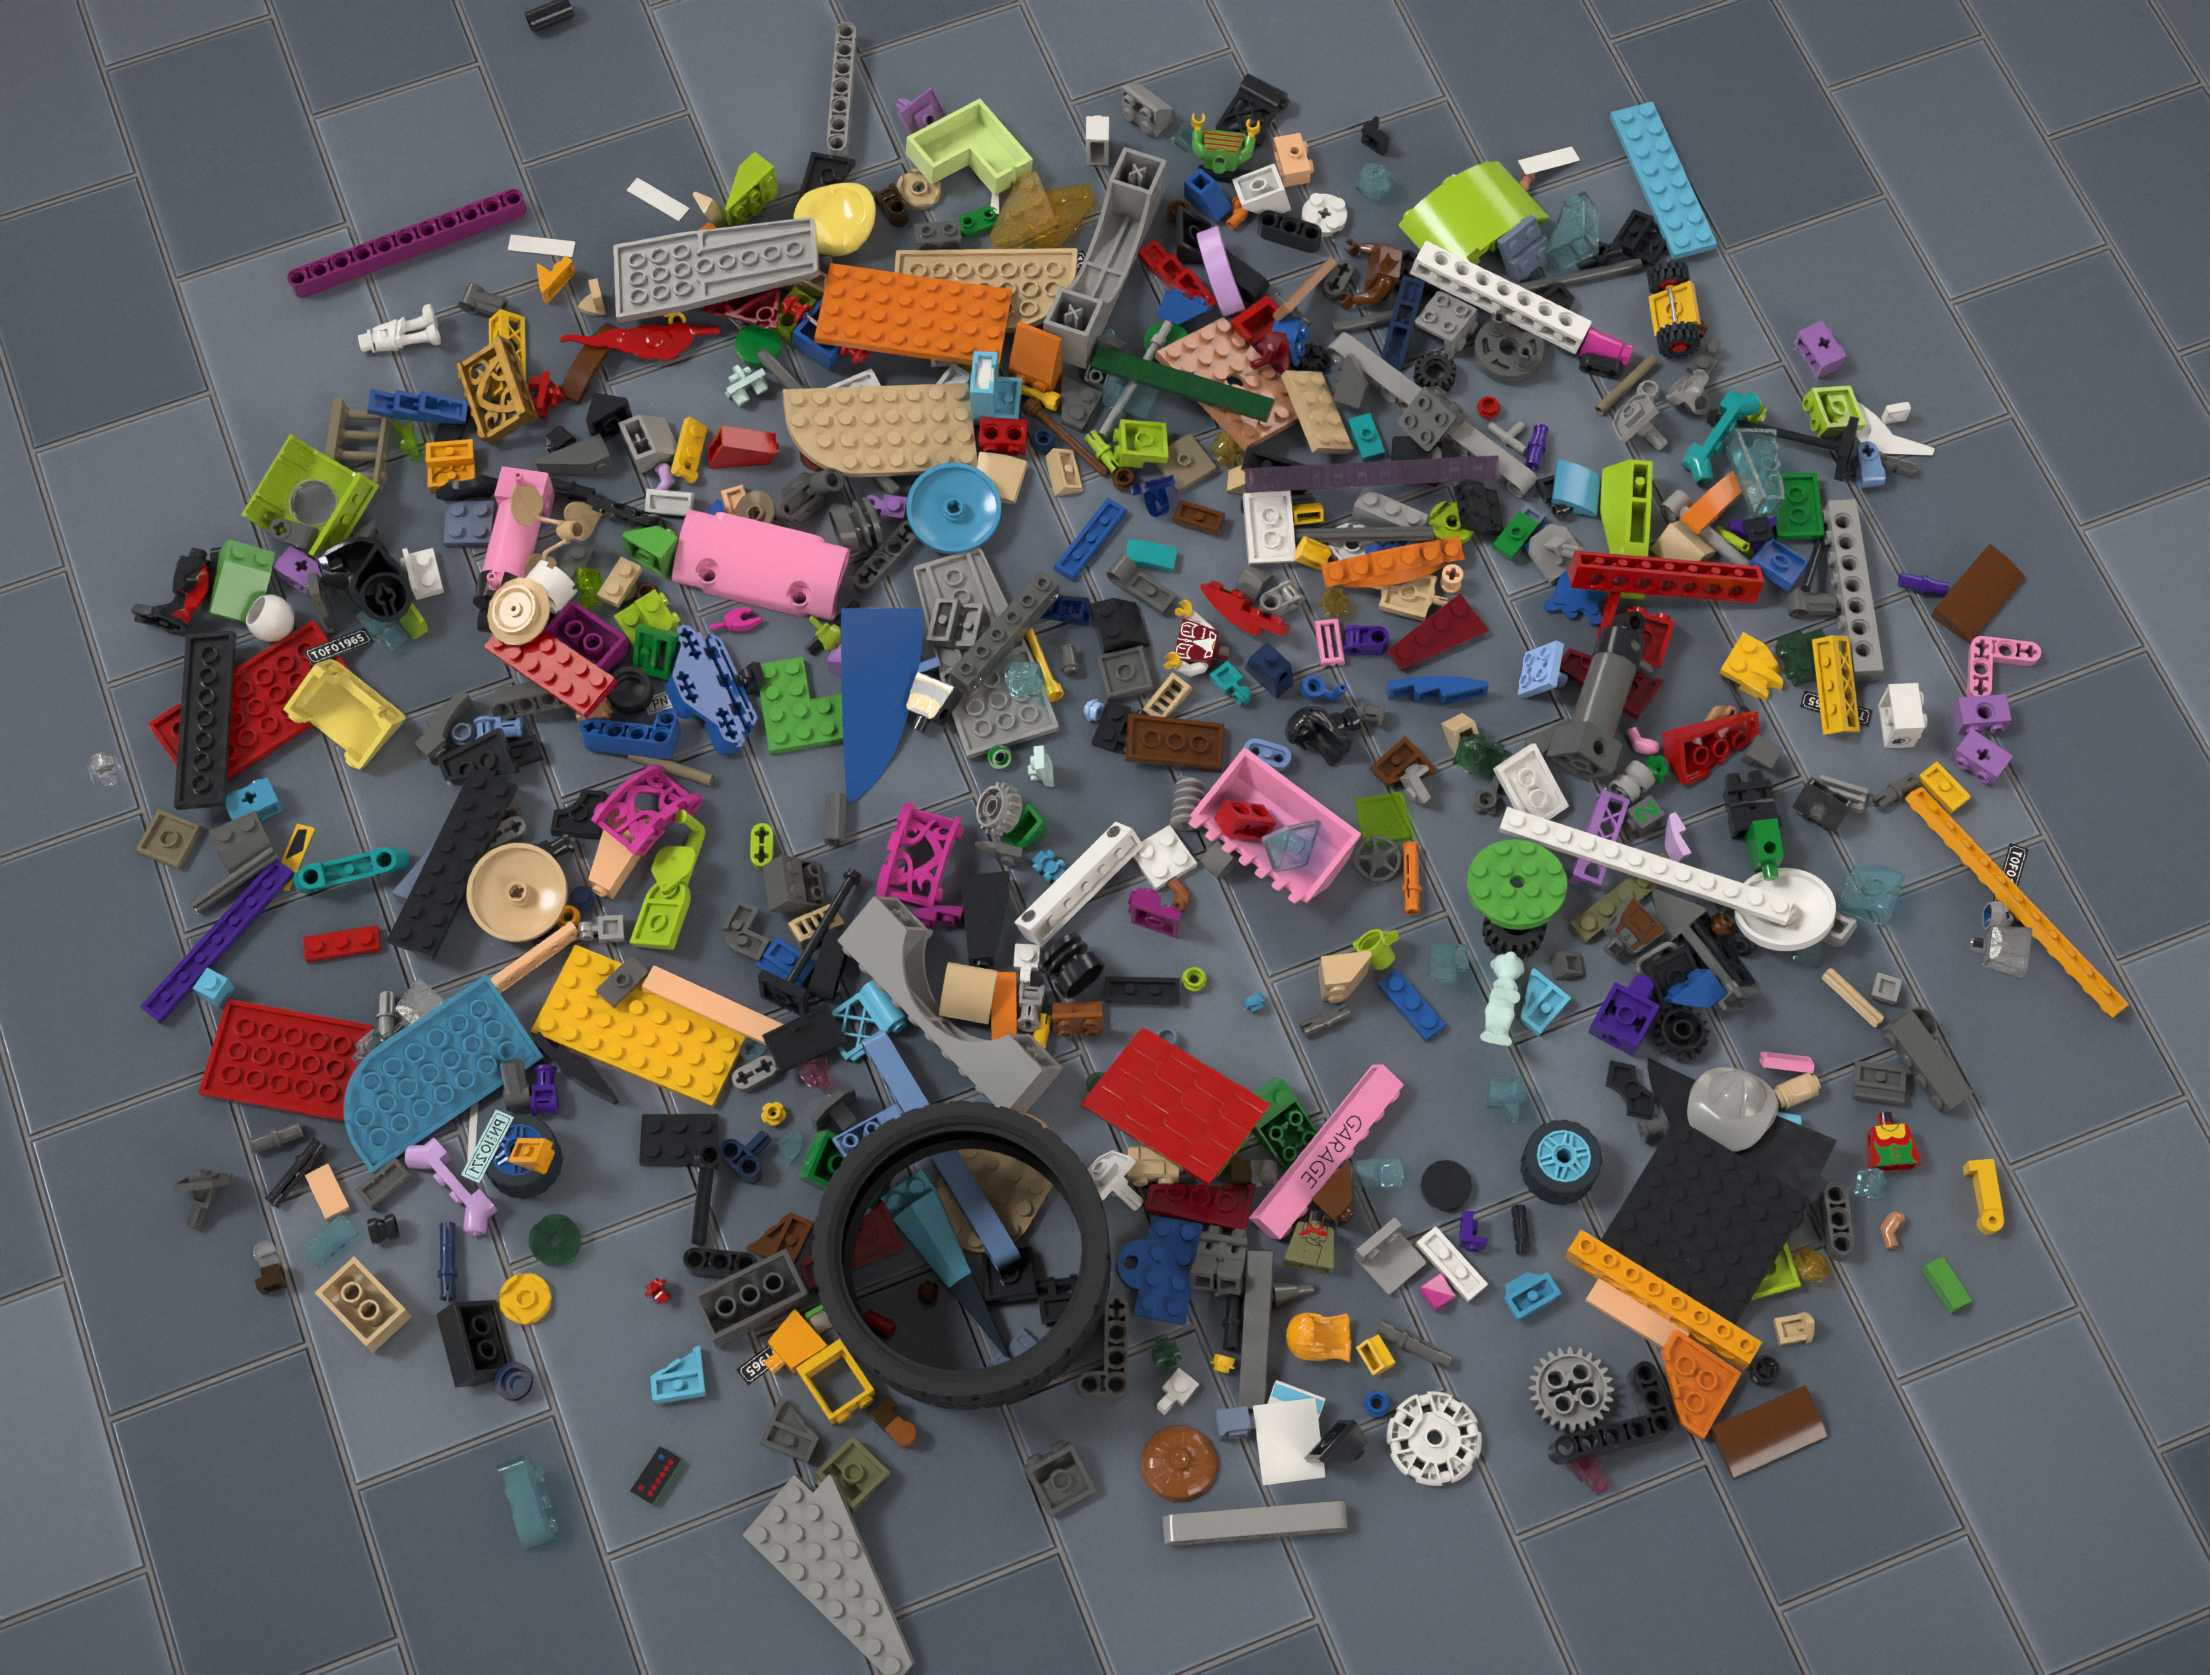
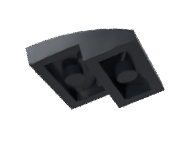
[1612,209,1667,267]
[1390,436,1442,487]

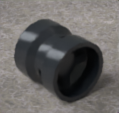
[1330,707,1361,735]
[367,1213,399,1244]
[1749,1355,1780,1387]

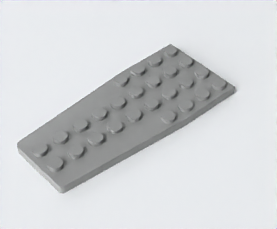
[613,217,820,323]
[913,547,1059,759]

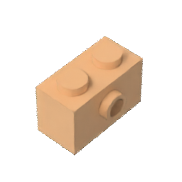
[1273,133,1314,187]

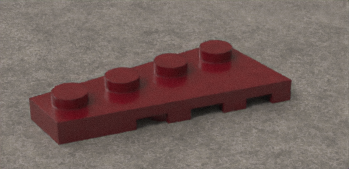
[1385,593,1489,670]
[1559,648,1664,720]
[1145,1184,1256,1232]
[799,1201,904,1290]

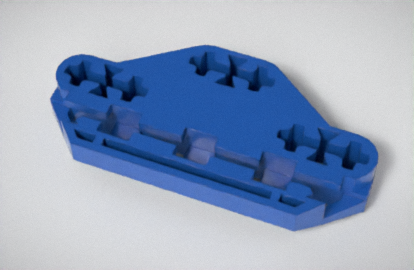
[665,625,758,756]

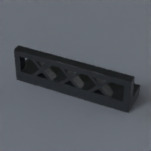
[1679,902,1755,999]

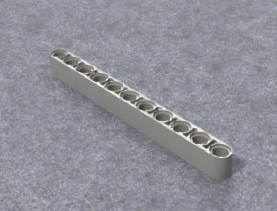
[1326,332,1537,498]

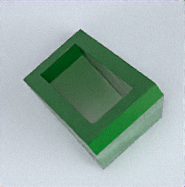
[1002,803,1047,850]

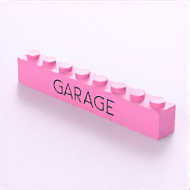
[1249,1064,1404,1239]

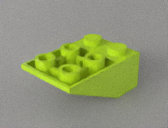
[725,151,779,227]

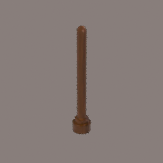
[1022,396,1109,476]

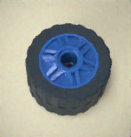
[485,1113,563,1199]

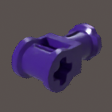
[530,1065,559,1116]

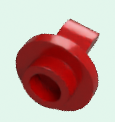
[644,1278,671,1305]

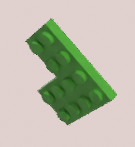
[759,657,843,755]

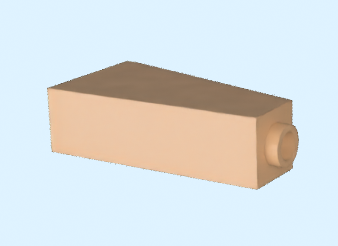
[589,801,651,899]

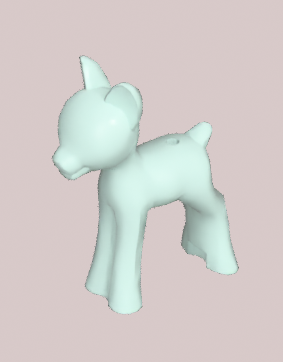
[1480,952,1525,1046]

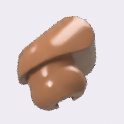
[1880,1211,1905,1249]

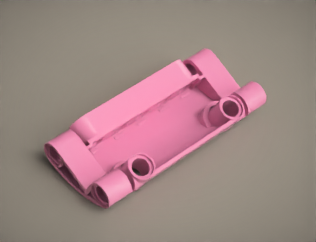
[672,509,850,621]

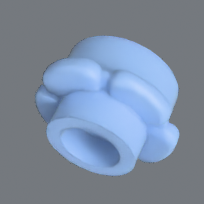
[1084,699,1105,722]

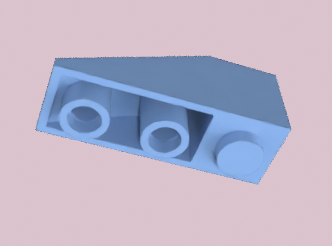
[832,1103,903,1158]

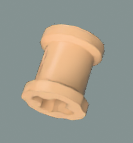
[1440,564,1463,594]

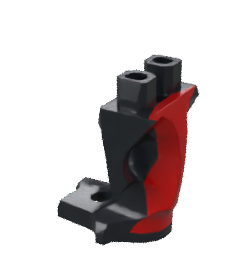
[131,548,212,634]

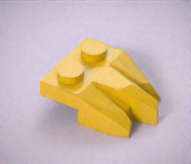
[1719,632,1783,700]

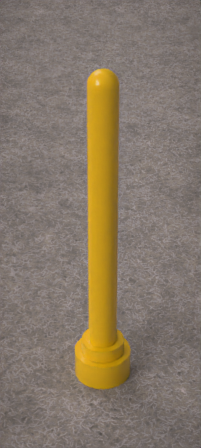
[958,364,1061,412]
[1025,627,1064,702]

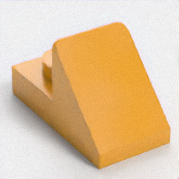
[537,256,576,304]
[508,1138,555,1174]

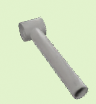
[1660,490,1751,565]

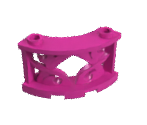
[591,765,704,856]
[875,802,964,907]

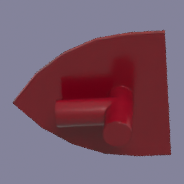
[1250,331,1290,376]

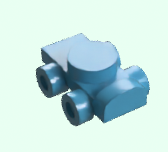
[1031,850,1066,883]

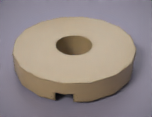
[896,168,942,211]

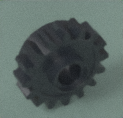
[1653,1005,1710,1061]

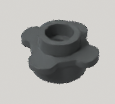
[1473,790,1499,815]

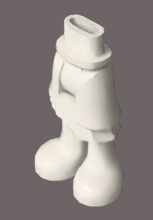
[358,303,441,353]

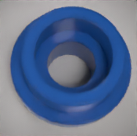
[1364,1391,1390,1417]

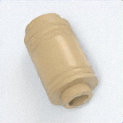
[1773,1072,1821,1109]

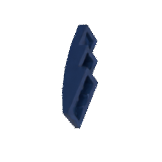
[1381,276,1425,371]

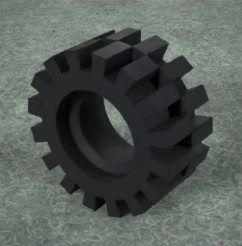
[1413,351,1457,392]

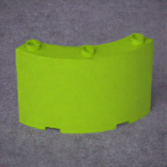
[1398,161,1550,265]

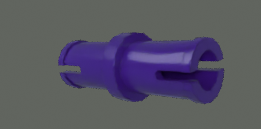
[1525,424,1549,471]
[1897,572,1949,597]

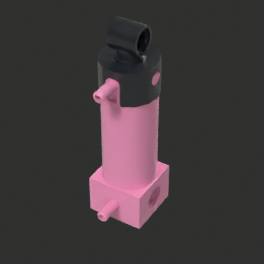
[473,466,556,633]

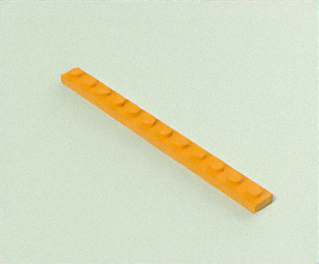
[1905,787,2129,1018]

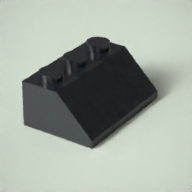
[436,1300,512,1388]

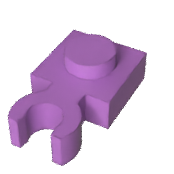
[867,494,908,522]

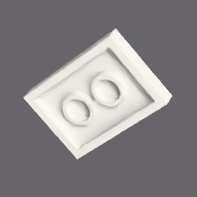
[1243,491,1296,565]
[1493,743,1569,820]

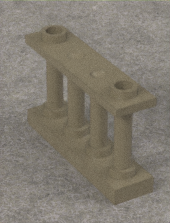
[323,398,396,493]

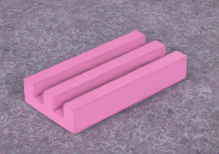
[1314,619,1345,667]
[1759,1051,1814,1073]

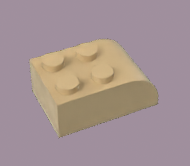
[315,1257,412,1353]

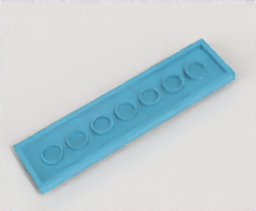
[1610,101,1717,259]

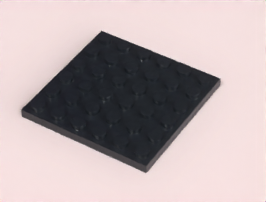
[1600,1117,1812,1325]

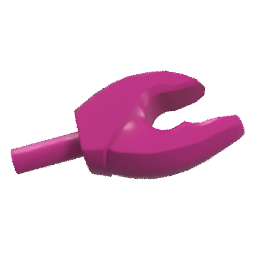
[709,607,763,632]

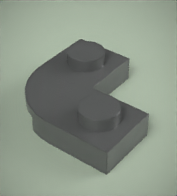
[723,899,771,963]

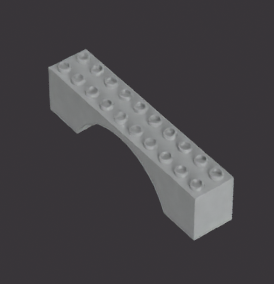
[1043,147,1167,369]
[837,896,1064,1113]

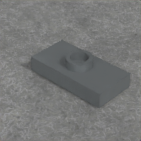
[595,956,649,1009]
[355,1157,412,1211]

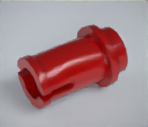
[864,1309,897,1338]

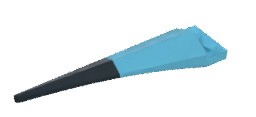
[881,1169,1009,1357]

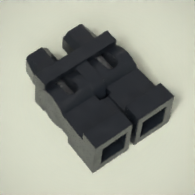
[1723,770,1783,839]

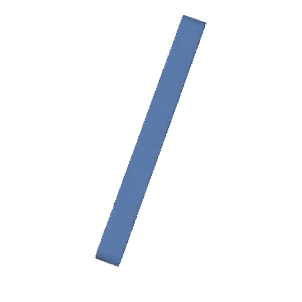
[861,1029,1021,1272]

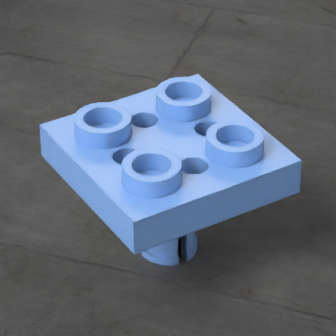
[1518,640,1568,699]

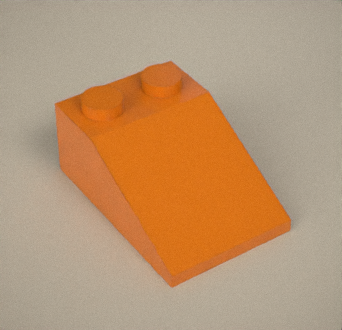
[1009,321,1063,393]

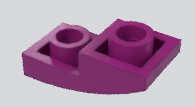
[911,905,964,929]

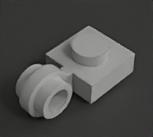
[576,915,624,943]

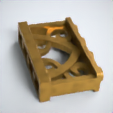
[456,335,539,445]

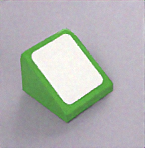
[805,1304,833,1335]

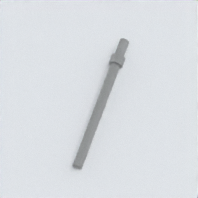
[1098,320,1173,438]

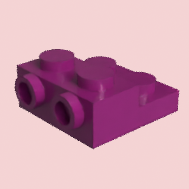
[1128,888,1181,939]

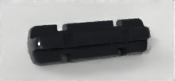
[1511,1204,1531,1255]

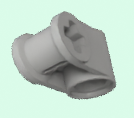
[1259,579,1305,617]

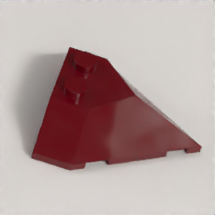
[701,287,780,331]

